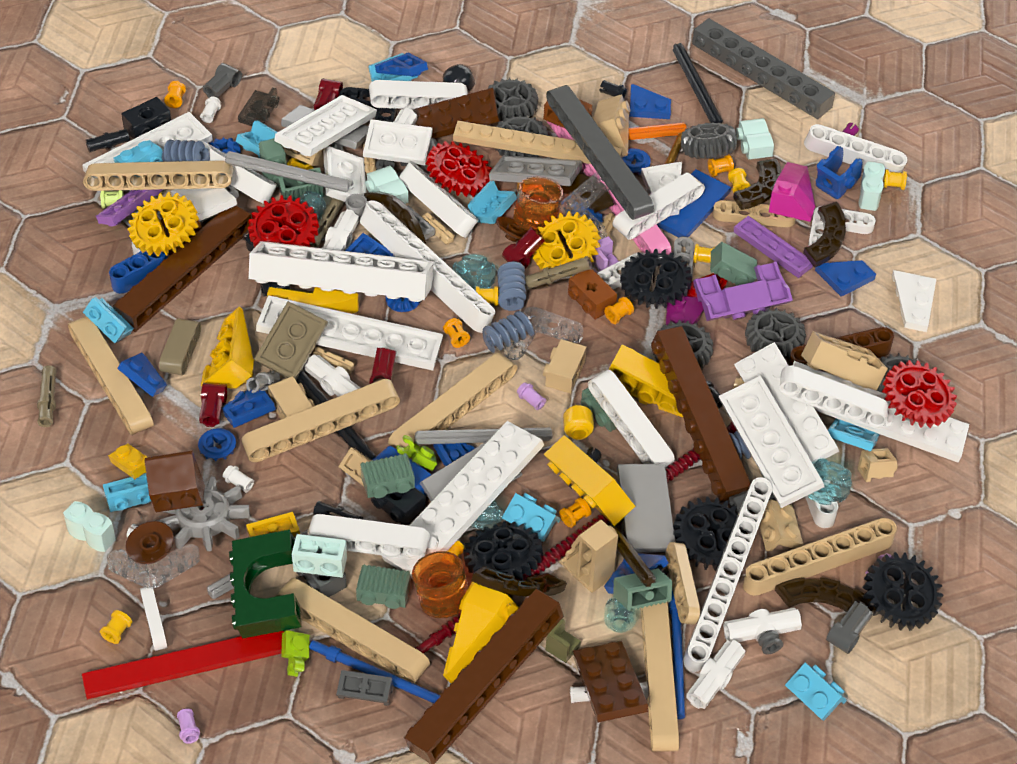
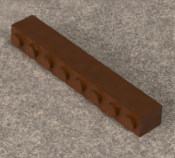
[113,206,252,332]
[651,326,751,503]
[404,589,564,764]

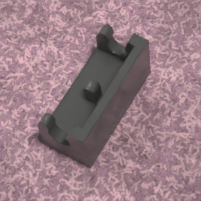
[336,670,394,706]

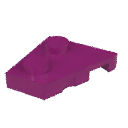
[665,296,704,326]

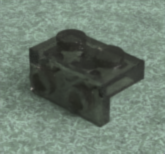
[238,87,279,126]

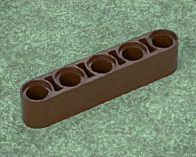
[789,327,894,371]

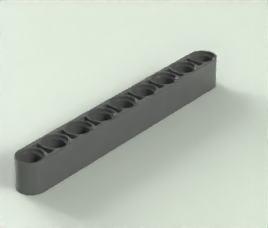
[546,85,654,220]

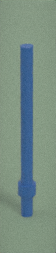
[668,590,685,719]
[309,640,441,704]

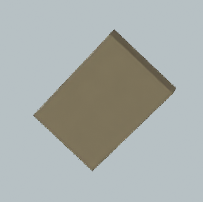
[254,301,328,380]

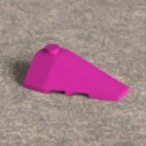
[769,162,815,222]

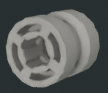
[345,194,367,224]

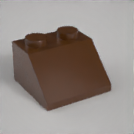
[145,450,205,513]

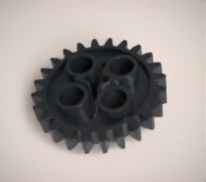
[620,249,692,309]
[673,496,748,571]
[463,521,543,580]
[862,552,943,631]

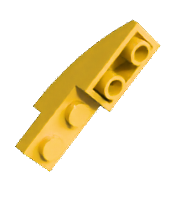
[267,287,359,314]

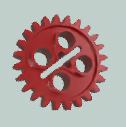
[425,141,492,197]
[248,195,319,248]
[882,360,957,428]

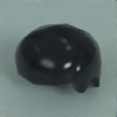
[443,64,475,91]

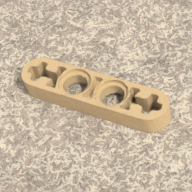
[713,200,796,227]
[665,542,700,625]

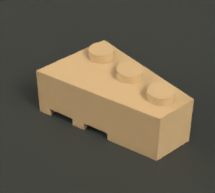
[593,94,630,157]
[801,331,888,391]
[559,520,618,593]

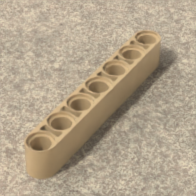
[83,161,233,191]
[68,316,154,435]
[388,353,517,458]
[242,379,400,462]
[743,518,897,596]
[275,578,430,684]
[640,602,679,751]

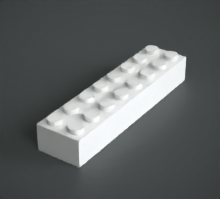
[249,241,434,302]

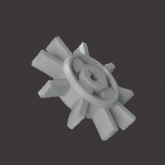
[157,477,250,551]

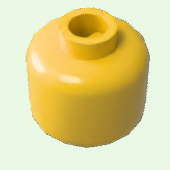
[563,405,594,440]

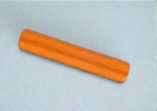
[628,122,687,140]

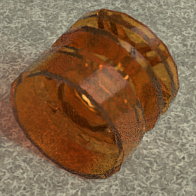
[513,176,563,233]
[411,551,469,618]

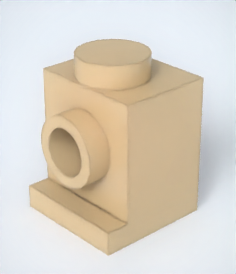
[858,448,898,482]

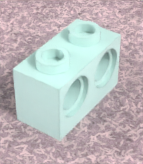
[292,534,347,578]

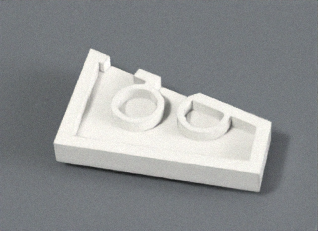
[641,162,682,216]
[892,270,936,332]

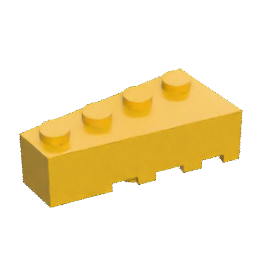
[609,345,683,418]
[544,435,636,526]

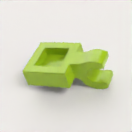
[396,435,437,471]
[281,630,310,677]

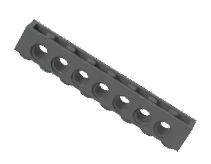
[692,18,835,119]

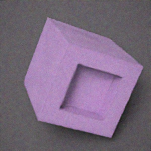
[591,236,619,271]

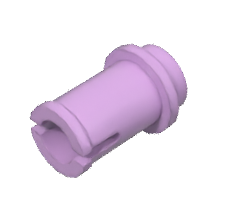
[517,382,546,410]
[177,709,200,744]

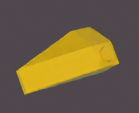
[201,306,254,388]
[443,582,519,684]

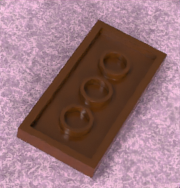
[415,88,500,139]
[573,641,648,723]

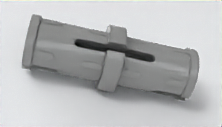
[246,370,280,393]

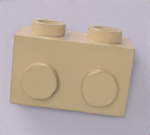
[759,499,803,552]

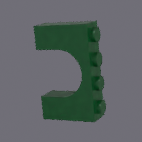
[229,529,302,638]

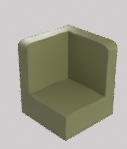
[546,619,581,663]

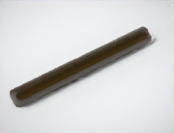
[608,522,656,587]

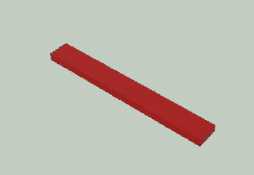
[82,631,284,699]

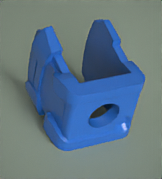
[816,146,862,199]

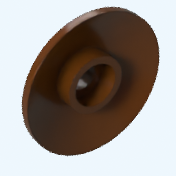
[496,216,530,242]
[126,521,174,564]

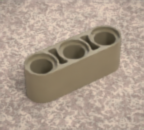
[159,318,201,375]

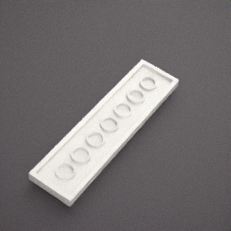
[256,295,443,371]
[793,361,969,462]
[381,421,544,582]

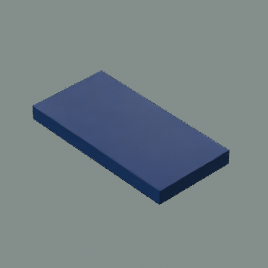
[656,169,731,238]

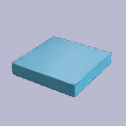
[828,418,880,451]

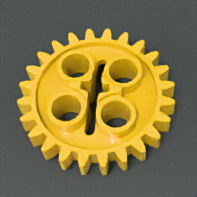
[128,192,199,257]
[533,211,601,277]

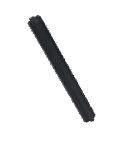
[673,43,723,123]
[296,370,376,461]

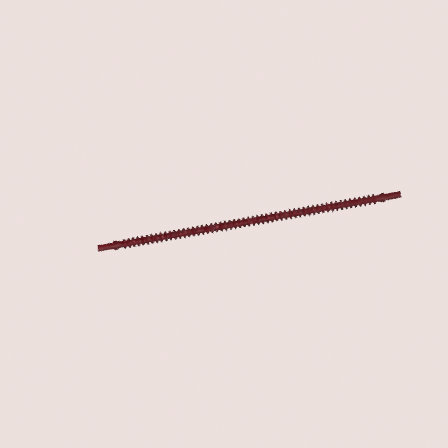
[415,422,737,654]

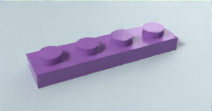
[96,189,164,226]
[733,216,813,278]

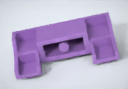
[693,261,793,321]

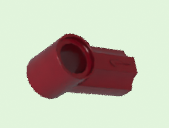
[313,78,343,110]
[502,227,545,269]
[369,348,397,384]
[199,383,227,427]

